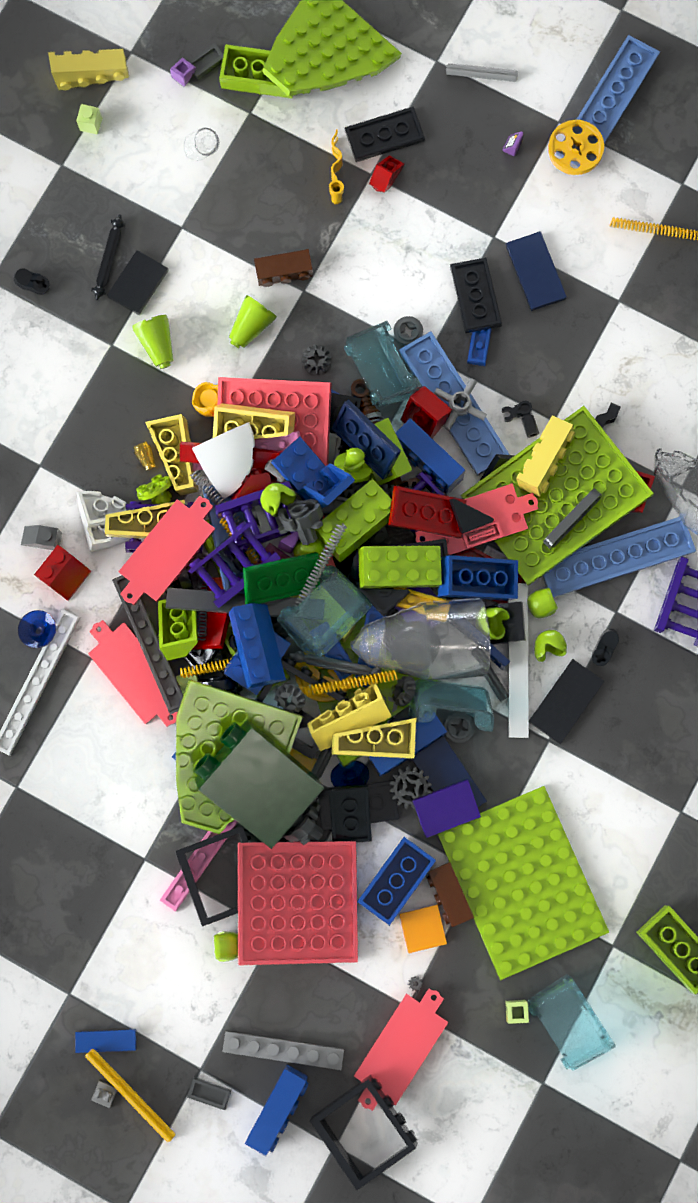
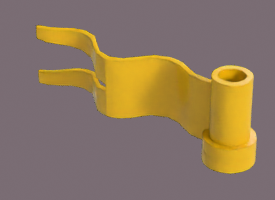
[329,129,344,204]

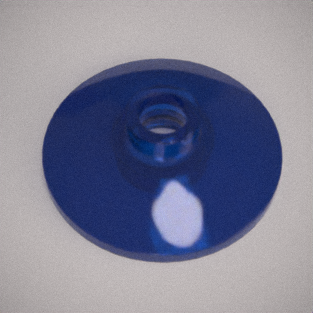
[18,610,56,648]
[330,760,369,787]

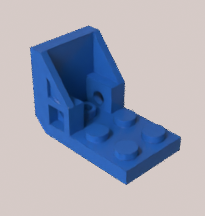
[271,437,355,509]

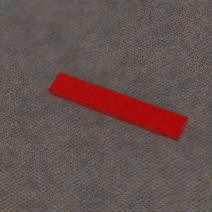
[180,441,283,470]

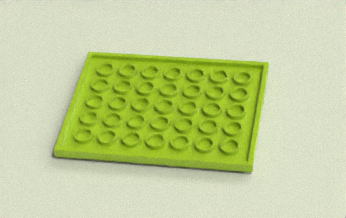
[461,406,654,586]
[437,786,610,980]

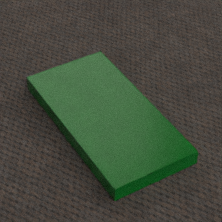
[243,552,320,604]

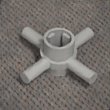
[434,378,487,430]

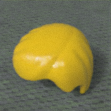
[192,382,218,417]

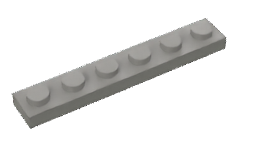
[222,1031,344,1070]

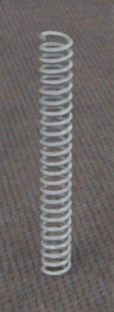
[190,470,251,539]
[294,524,347,613]

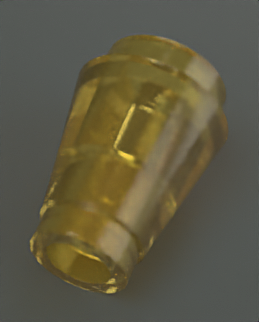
[133,441,156,471]

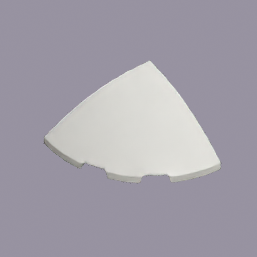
[192,422,255,499]
[77,491,131,552]

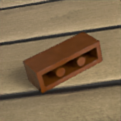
[254,249,313,287]
[426,862,474,927]

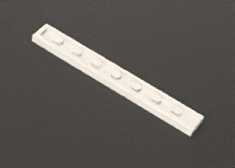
[508,583,529,738]
[0,609,80,756]

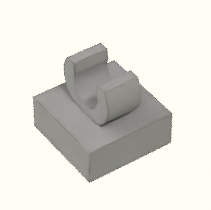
[91,1080,117,1108]

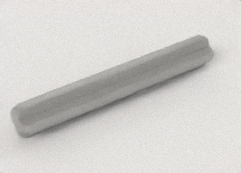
[446,63,518,82]

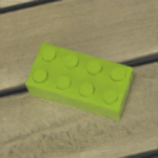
[219,44,293,99]
[315,479,392,562]
[358,546,442,588]
[636,905,698,995]

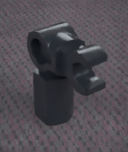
[502,401,539,438]

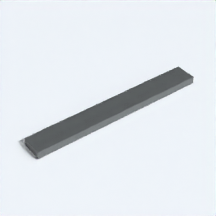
[112,575,184,714]
[166,588,324,620]

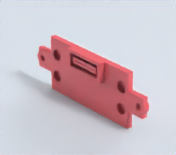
[415,483,538,555]
[118,496,215,605]
[88,620,178,727]
[354,988,448,1111]

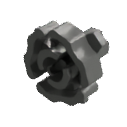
[278,499,323,545]
[283,802,323,845]

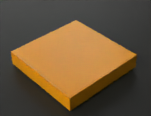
[399,905,447,953]

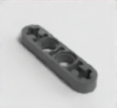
[543,488,602,549]

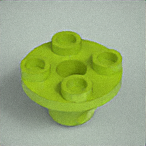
[334,448,372,483]
[136,474,172,504]

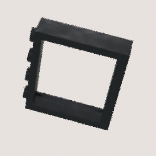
[255,657,349,759]
[175,826,251,927]
[310,1075,418,1190]

